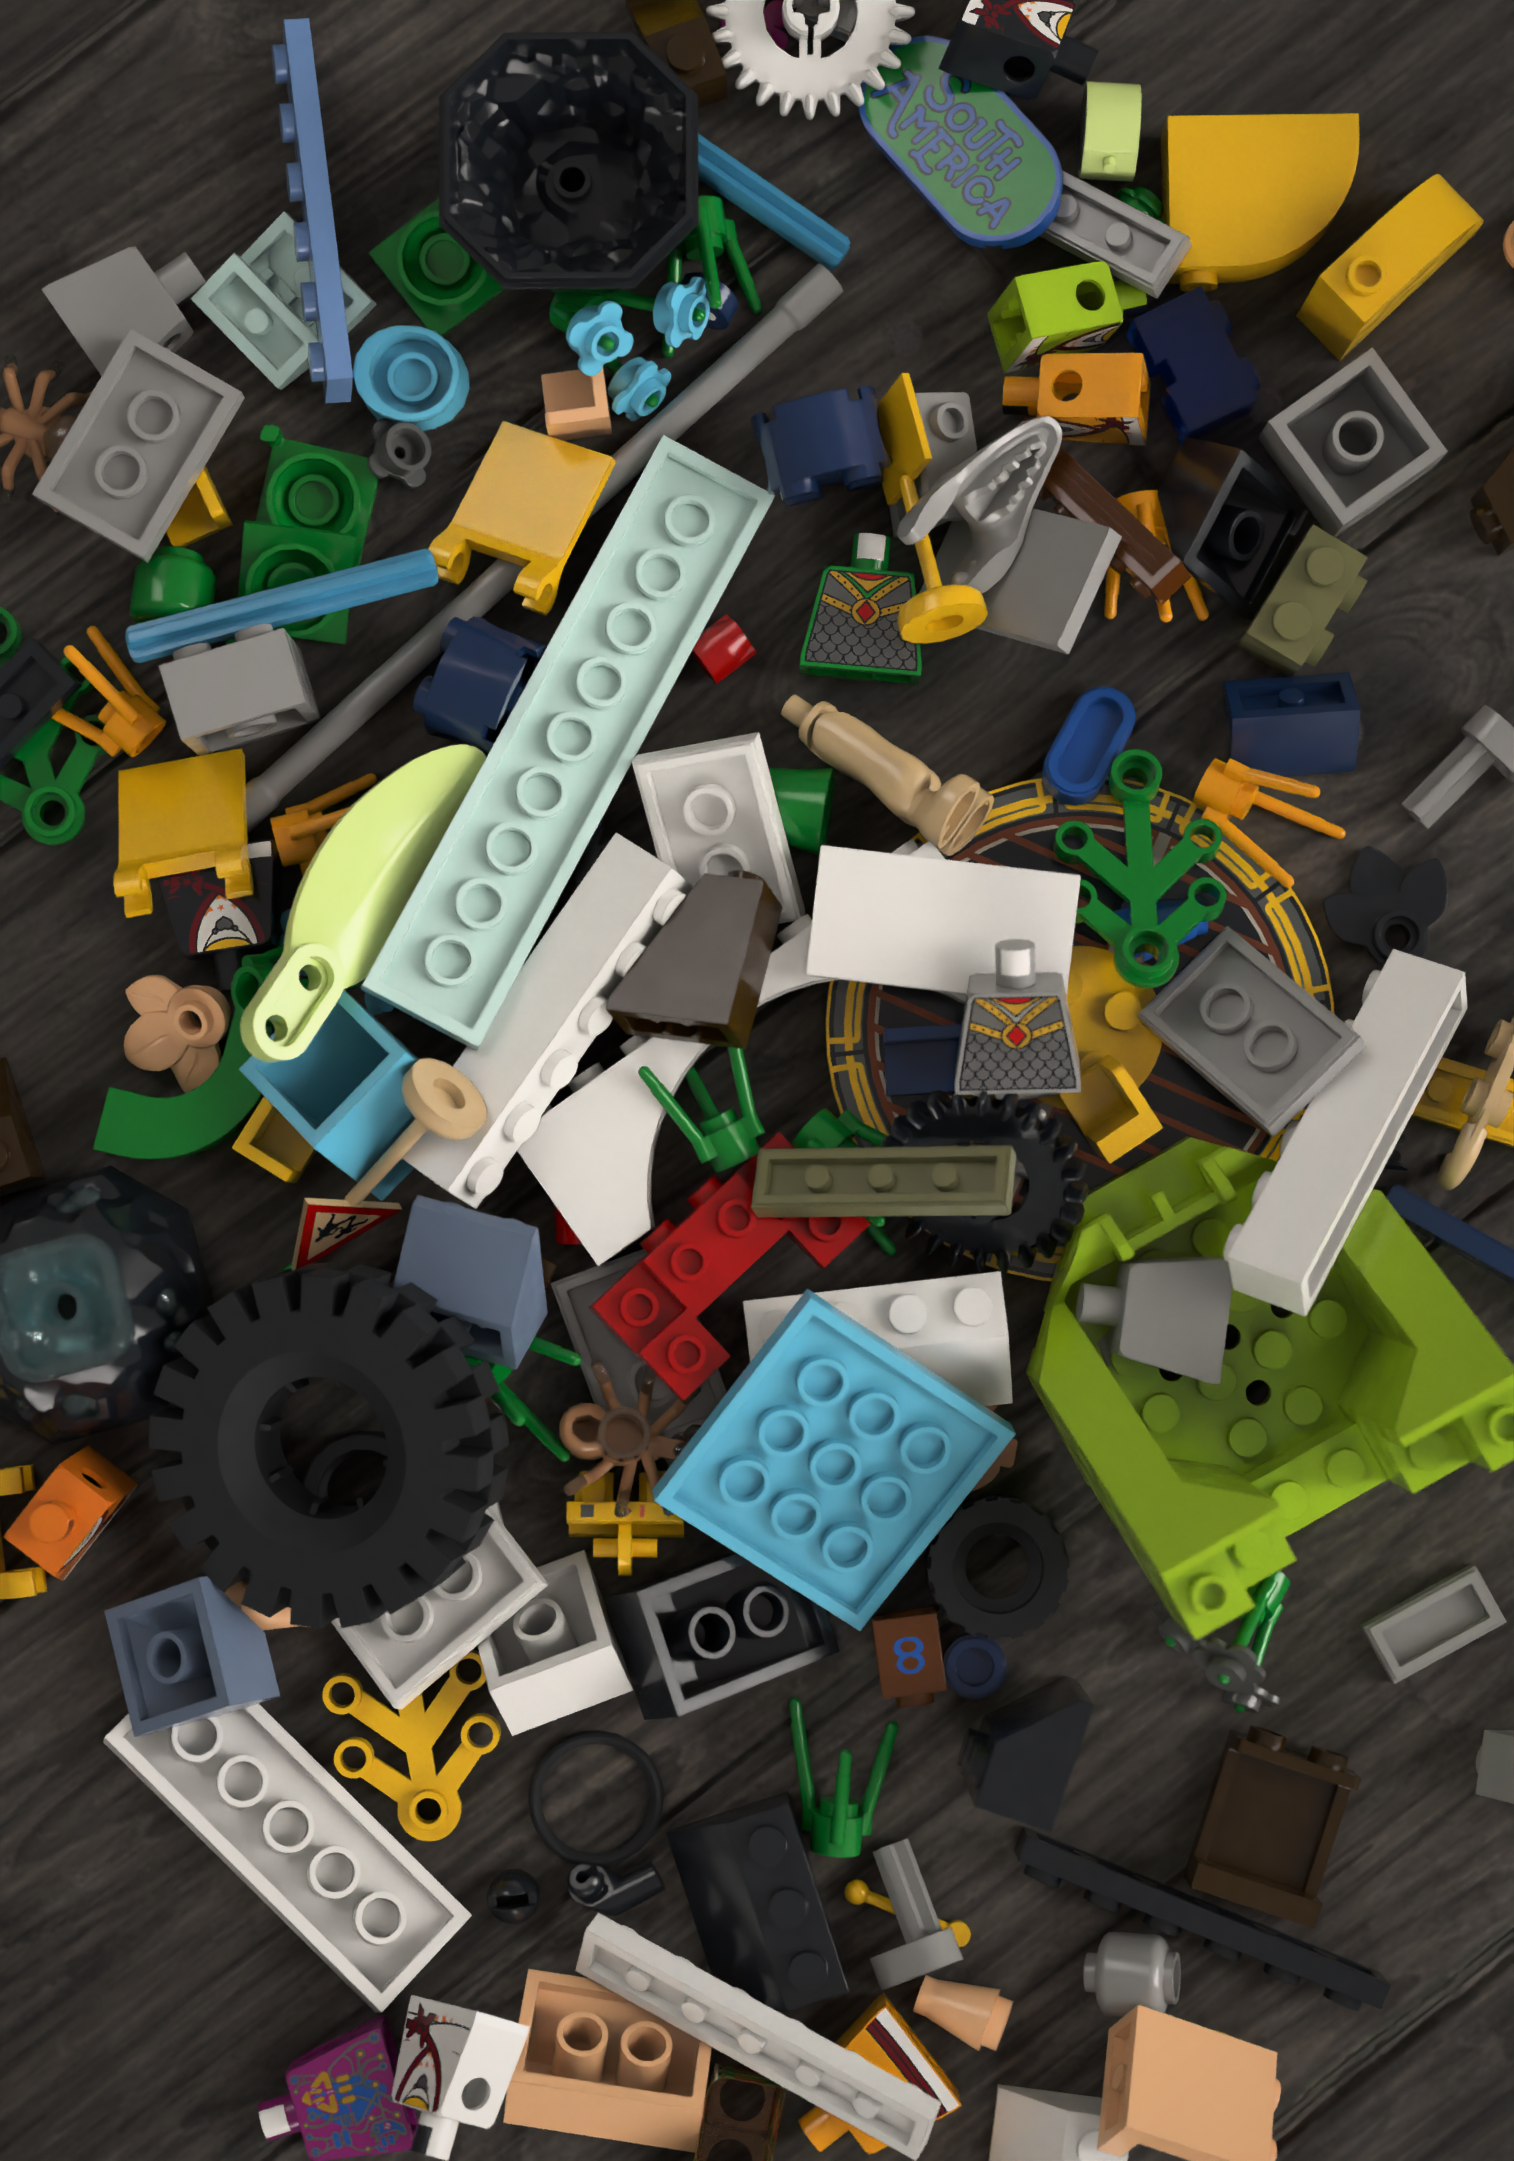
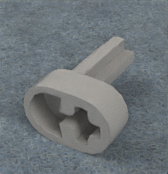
[1401,705,1514,829]
[870,1839,963,1991]

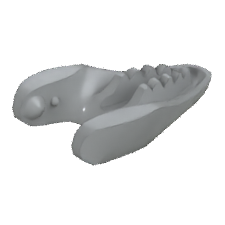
[896,416,1062,594]

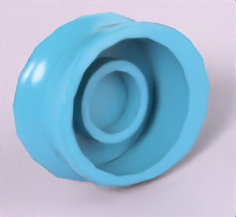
[352,325,470,431]

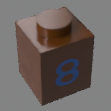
[871,1607,947,1707]

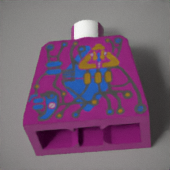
[258,2014,418,2161]

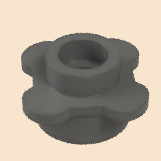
[367,418,431,489]

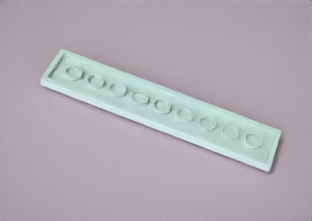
[361,435,775,1050]

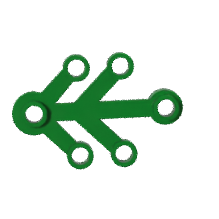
[0,607,107,846]
[1053,749,1227,989]

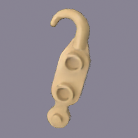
[1437,1016,1514,1191]

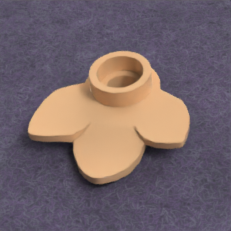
[124,975,231,1093]

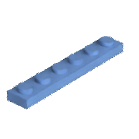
[272,18,353,404]

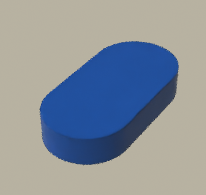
[1042,686,1136,805]

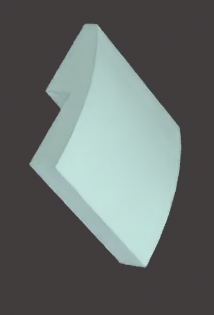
[191,211,377,390]

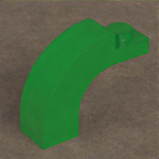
[93,1007,275,1161]

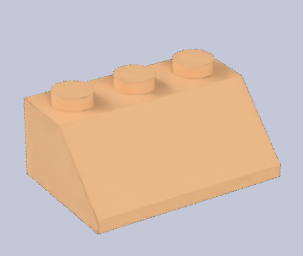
[503,1969,712,2153]

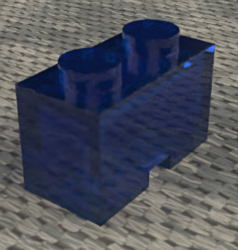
[1127,286,1260,445]

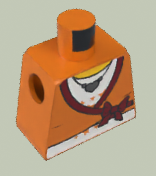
[4,1445,139,1581]

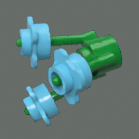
[549,276,710,421]

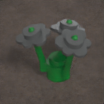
[1153,1570,1291,1713]

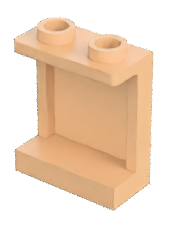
[1097,2004,1281,2161]

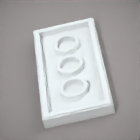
[806,845,1081,995]

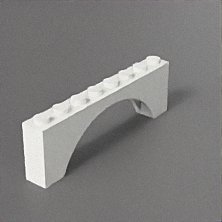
[517,839,966,1266]

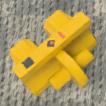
[566,1471,684,1576]

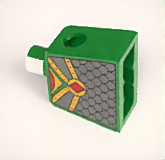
[799,533,922,686]

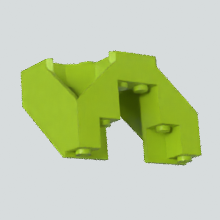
[1026,1136,1514,1640]

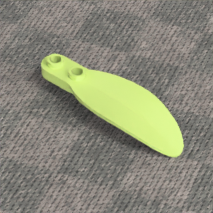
[240,744,487,1063]

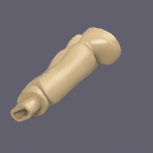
[781,694,994,856]

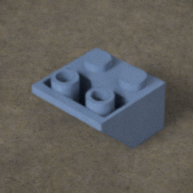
[393,1195,548,1370]

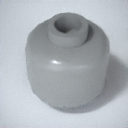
[1084,1932,1181,2017]

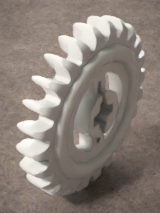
[706,0,915,120]

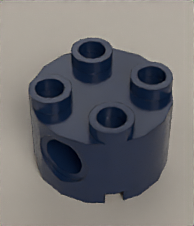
[751,386,892,507]
[413,616,547,757]

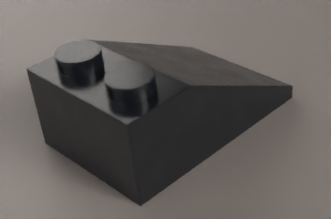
[604,1551,840,1720]

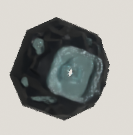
[0,1165,214,1446]

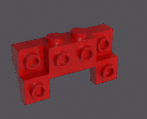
[588,1132,870,1401]

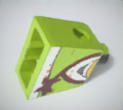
[987,261,1147,374]

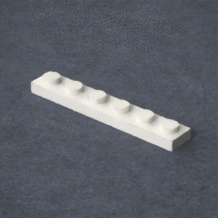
[575,1913,941,2161]

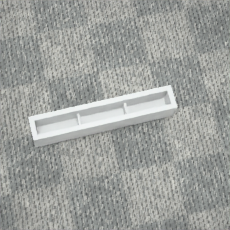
[402,833,693,1209]
[1224,949,1468,1317]

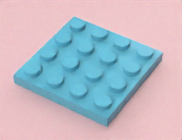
[652,1289,1016,1631]

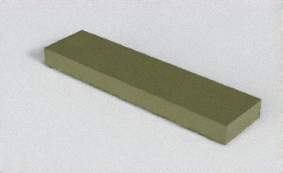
[751,1145,1017,1218]

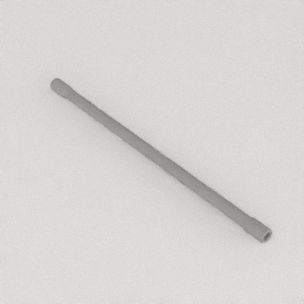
[246,263,843,834]

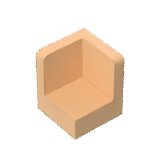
[541,367,612,441]

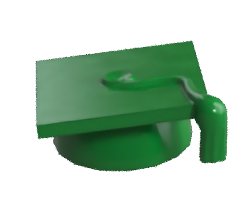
[368,198,504,337]
[256,424,379,567]
[225,520,356,645]

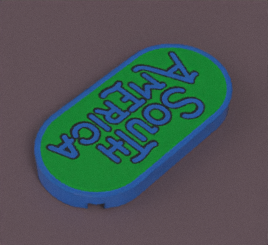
[859,36,1063,249]

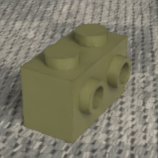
[1237,524,1368,677]

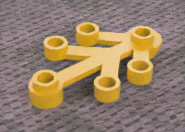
[322,1650,501,1841]

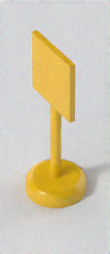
[878,373,988,644]

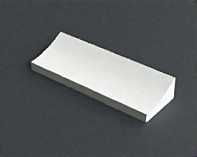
[103,1704,472,2013]

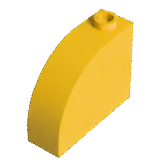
[1161,113,1359,293]
[1297,174,1484,361]

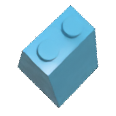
[239,989,419,1201]

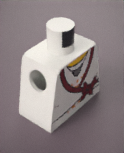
[391,1995,530,2161]

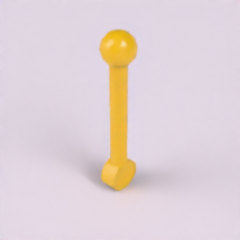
[844,1879,971,1947]

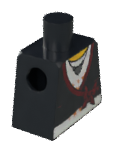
[938,0,1099,100]
[156,839,282,993]

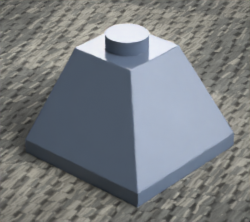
[104,1576,280,1737]

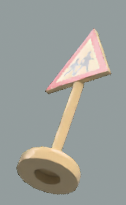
[291,1058,487,1271]

